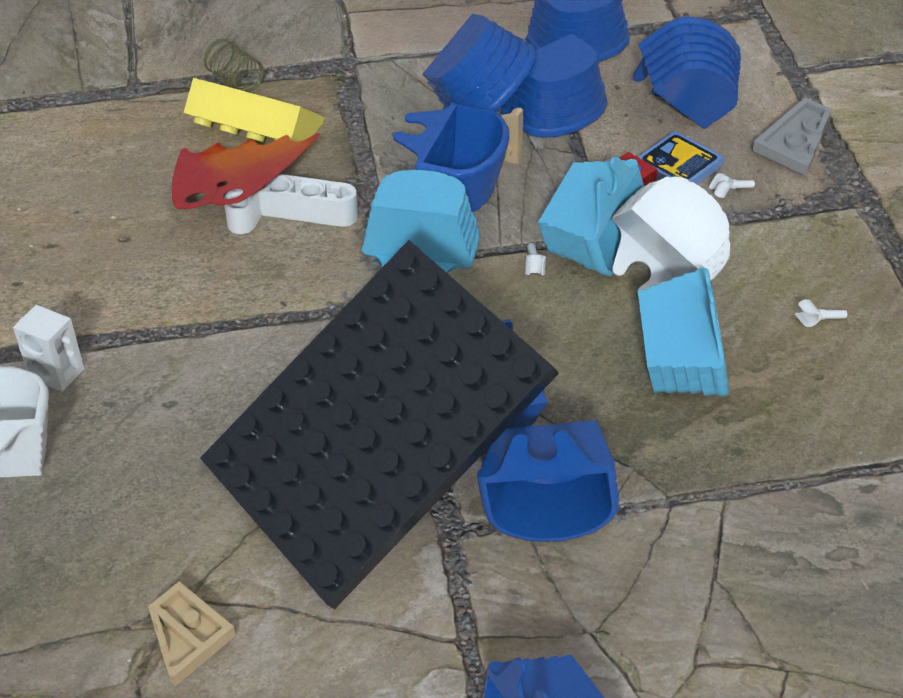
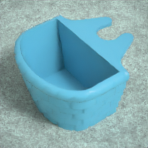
[538,156,644,277]
[362,170,480,273]
[638,267,730,397]

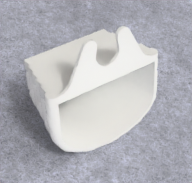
[611,176,730,293]
[0,366,49,477]

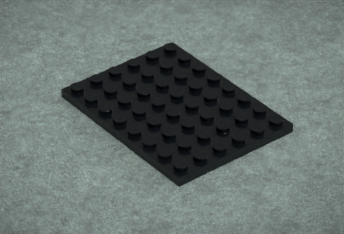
[200,240,559,610]

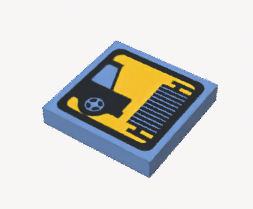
[638,131,724,185]

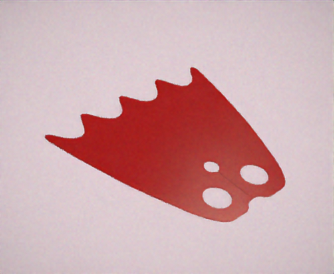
[172,133,320,209]

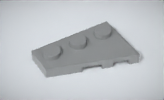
[753,97,831,176]

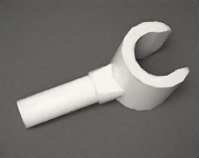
[709,173,755,198]
[525,243,546,276]
[795,299,847,327]

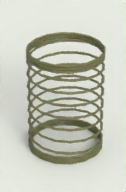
[203,39,264,93]

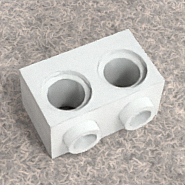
[13,305,84,392]

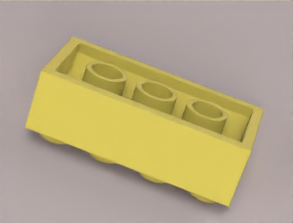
[183,78,325,143]

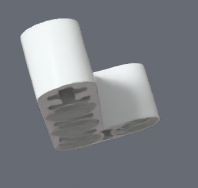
[224,174,359,234]

